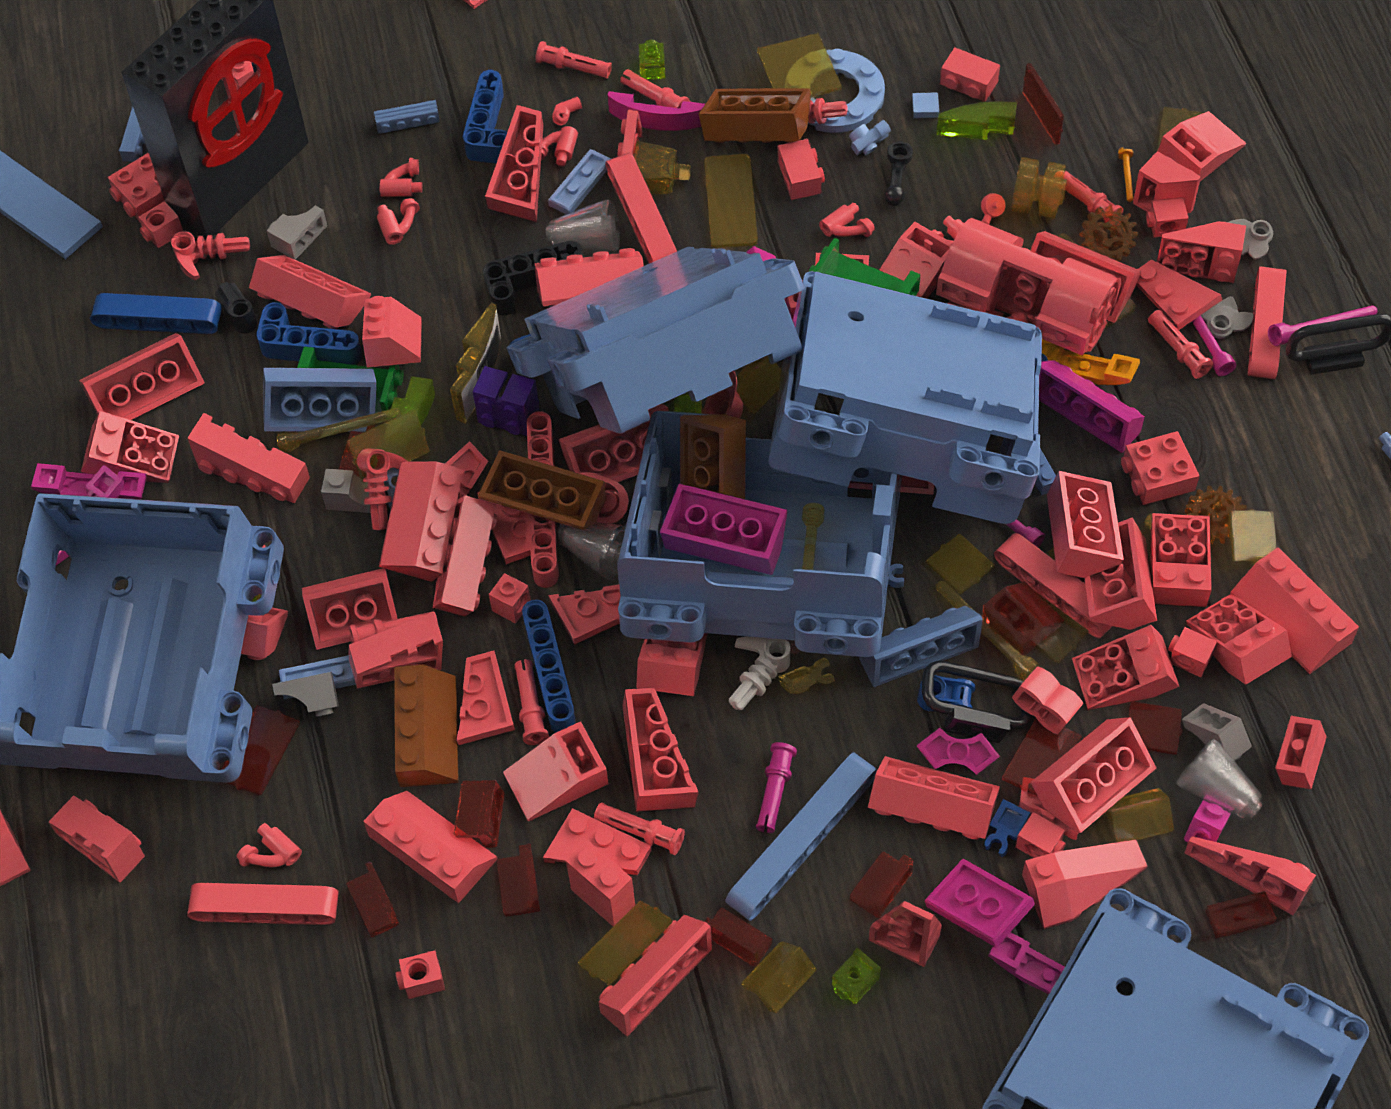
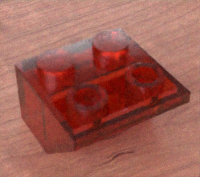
[983,582,1065,658]

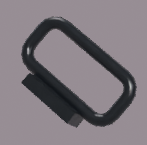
[1286,314,1391,375]
[922,661,1032,743]

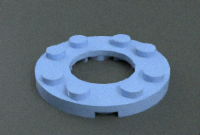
[785,49,885,133]

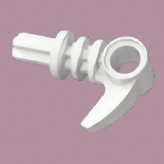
[729,636,790,710]

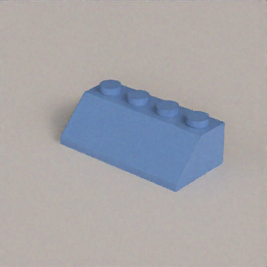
[263,368,376,432]
[859,606,983,687]

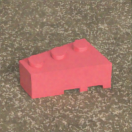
[349,612,443,688]
[49,795,145,883]

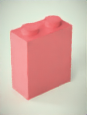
[566,840,636,928]

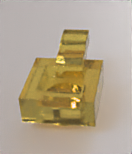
[778,657,835,694]

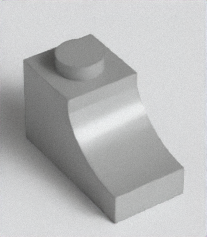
[267,205,327,260]
[321,469,371,513]
[272,672,339,716]
[1182,703,1252,763]

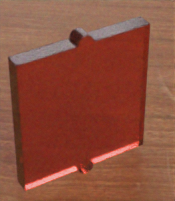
[1128,701,1183,755]

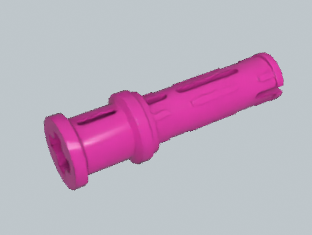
[756,742,797,833]

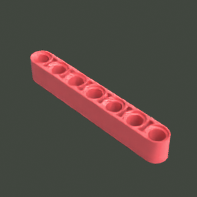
[527,411,559,588]

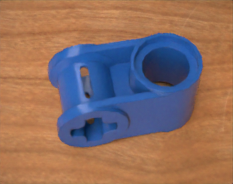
[917,675,975,712]

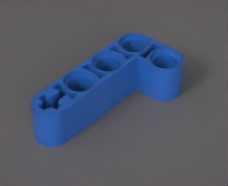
[463,70,507,164]
[257,302,362,365]

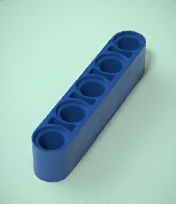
[90,293,222,334]
[522,600,576,733]

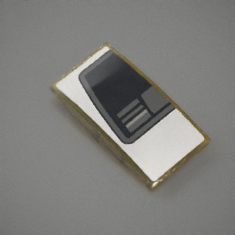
[450,303,502,423]

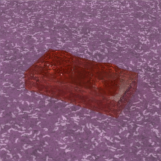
[1205,891,1277,938]

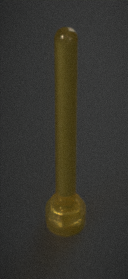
[277,408,401,453]
[802,503,825,570]
[936,581,1040,681]

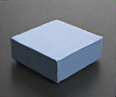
[912,93,939,118]

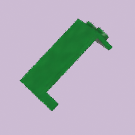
[808,238,921,296]
[297,347,404,418]

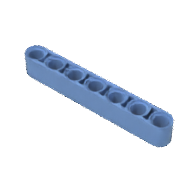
[725,753,878,921]

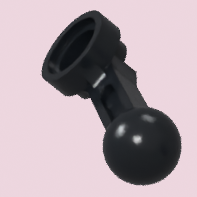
[884,142,913,206]

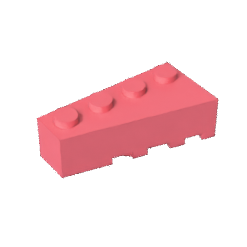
[485,105,543,222]
[187,413,310,503]
[433,495,497,617]
[623,688,698,812]

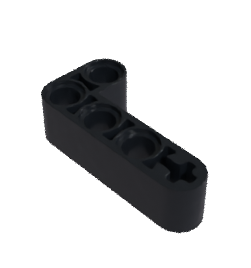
[483,241,583,316]

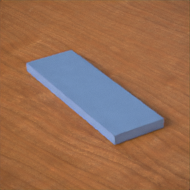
[0,151,103,259]

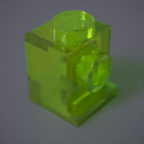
[639,39,665,80]
[832,948,881,1004]

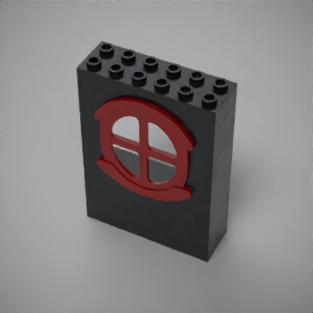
[121,0,309,239]

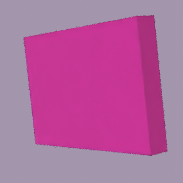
[924,859,1035,948]

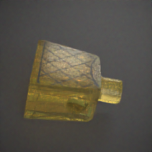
[634,141,691,194]

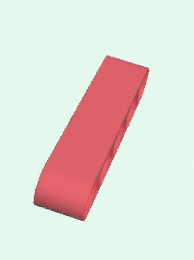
[605,152,677,264]
[1248,266,1286,379]
[994,533,1112,638]
[187,883,339,925]

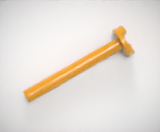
[1118,147,1133,202]

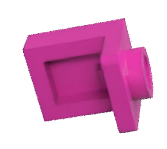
[1184,800,1231,842]

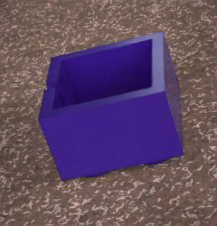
[472,366,540,436]

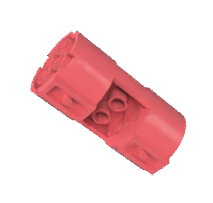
[936,218,1121,356]

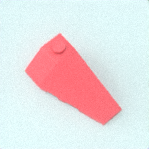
[1022,840,1147,929]
[869,901,942,967]

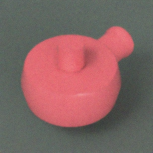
[981,193,1005,224]

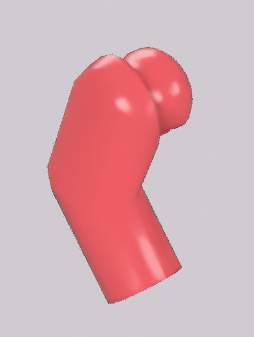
[552,97,582,125]

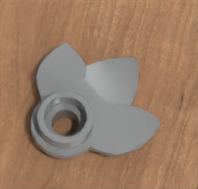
[1227,219,1273,260]
[1201,296,1254,339]

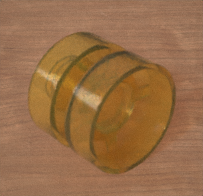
[1012,157,1067,219]

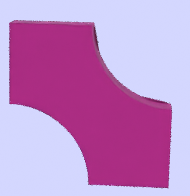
[916,727,1000,775]

